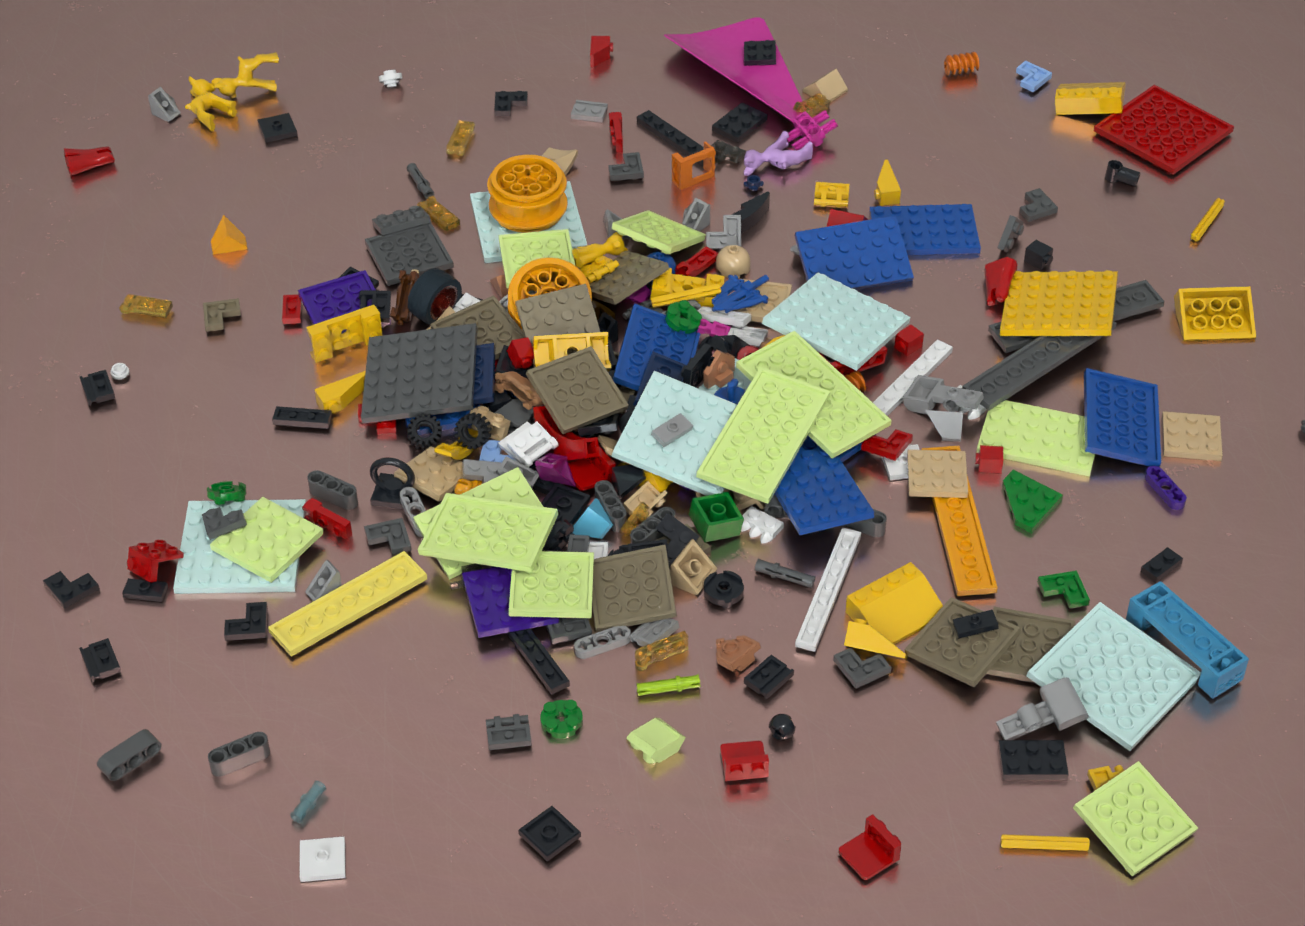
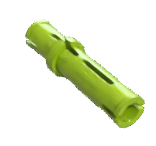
[636,674,701,697]

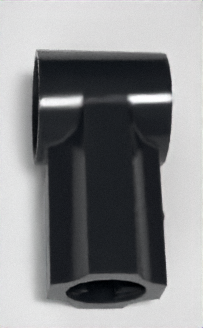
[1105,160,1141,186]

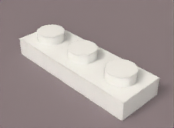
[697,306,751,328]

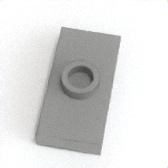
[651,413,693,447]

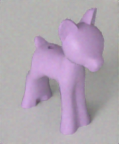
[744,131,813,176]

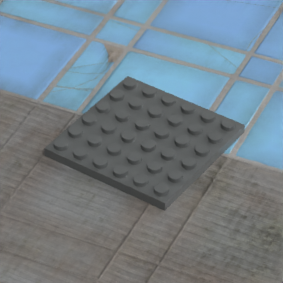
[361,323,478,424]

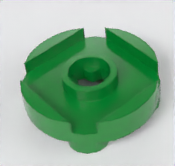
[665,300,702,334]
[207,481,247,505]
[540,700,583,739]

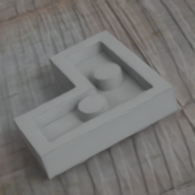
[706,215,741,250]
[462,459,501,484]

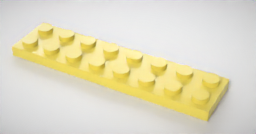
[268,551,427,657]

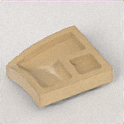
[542,147,578,176]

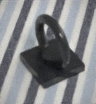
[370,457,416,510]

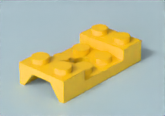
[650,268,725,308]
[306,305,383,363]
[533,332,611,372]

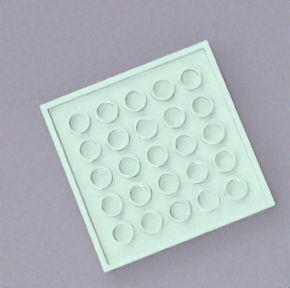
[470,181,587,263]
[762,273,911,371]
[612,371,737,496]
[173,499,306,594]
[1026,602,1201,751]

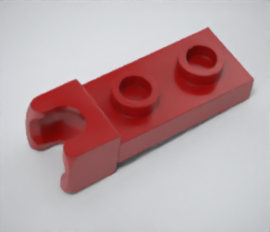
[609,112,623,153]
[675,246,718,277]
[302,498,352,540]

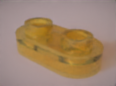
[620,502,650,537]

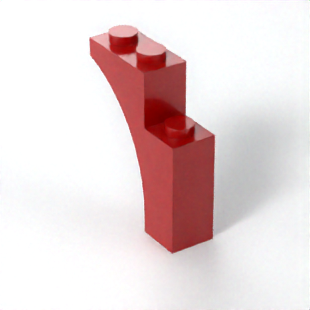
[533,406,600,461]

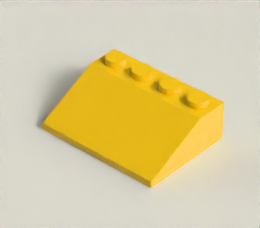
[1055,82,1126,115]
[1174,286,1256,341]
[845,562,943,644]

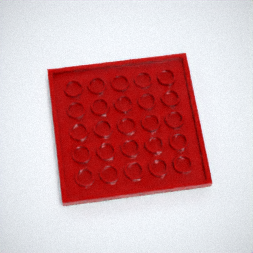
[1094,85,1234,175]

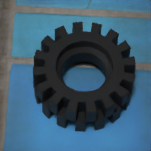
[454,412,492,449]
[407,413,442,450]

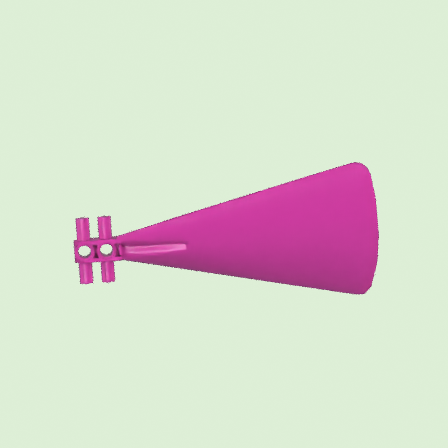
[664,17,838,151]

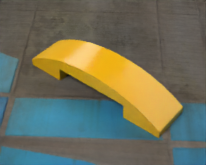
[434,428,478,460]

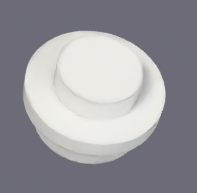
[110,363,129,380]

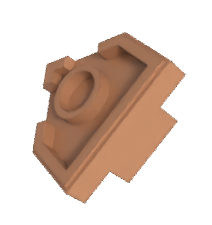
[704,350,735,389]
[716,635,761,672]

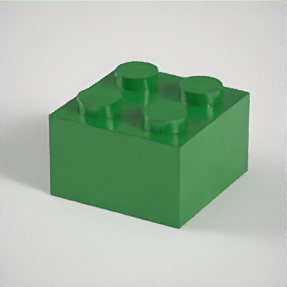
[689,492,744,542]

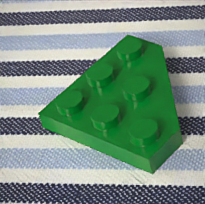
[1002,469,1063,534]

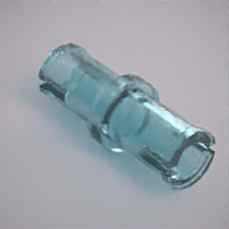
[290,781,327,823]

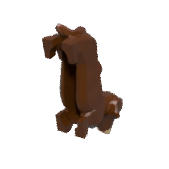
[390,269,419,326]

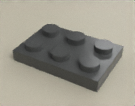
[372,206,431,235]

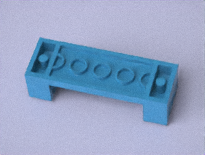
[1126,581,1249,699]

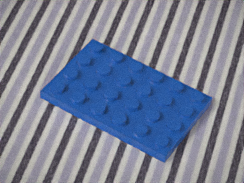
[869,204,981,255]
[794,216,914,290]
[612,303,701,391]
[1084,368,1161,467]
[774,448,874,535]

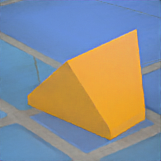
[211,215,248,255]

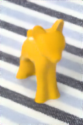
[211,52,279,99]
[185,76,237,132]
[572,232,628,268]

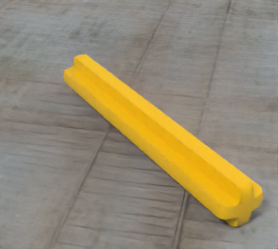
[1190,198,1225,241]
[651,283,721,308]
[1000,834,1090,851]

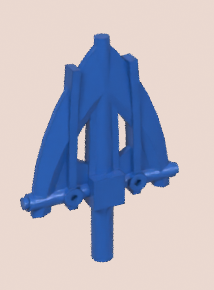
[712,275,769,313]

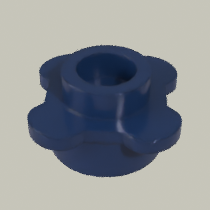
[743,175,764,191]

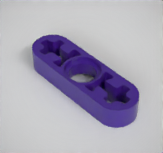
[1145,466,1187,510]

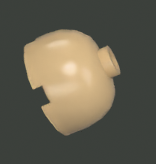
[716,245,750,278]

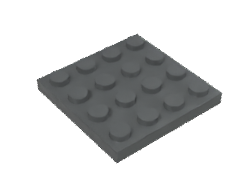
[365,223,454,286]

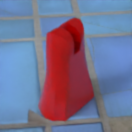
[64,146,115,177]
[984,257,1017,306]

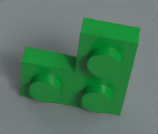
[1037,570,1090,608]

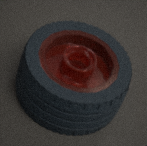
[408,268,462,325]

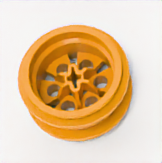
[487,155,568,233]
[508,258,592,330]

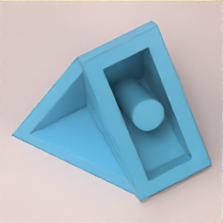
[573,498,613,539]

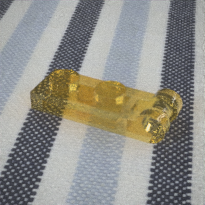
[793,94,831,116]
[446,120,475,156]
[417,196,460,232]
[119,294,173,318]
[635,631,688,671]

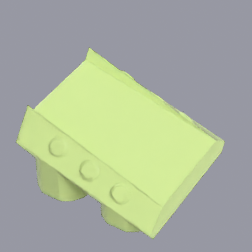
[626,718,686,764]

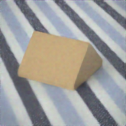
[802,69,848,105]
[671,539,717,595]

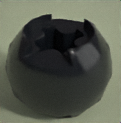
[769,714,796,741]

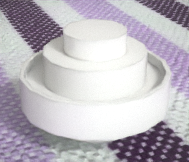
[379,70,403,88]

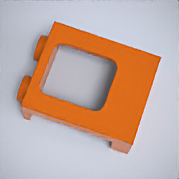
[672,141,716,190]

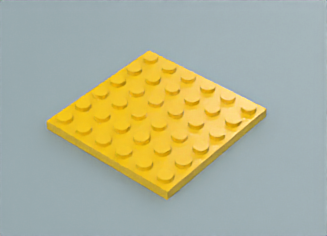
[1000,270,1118,336]

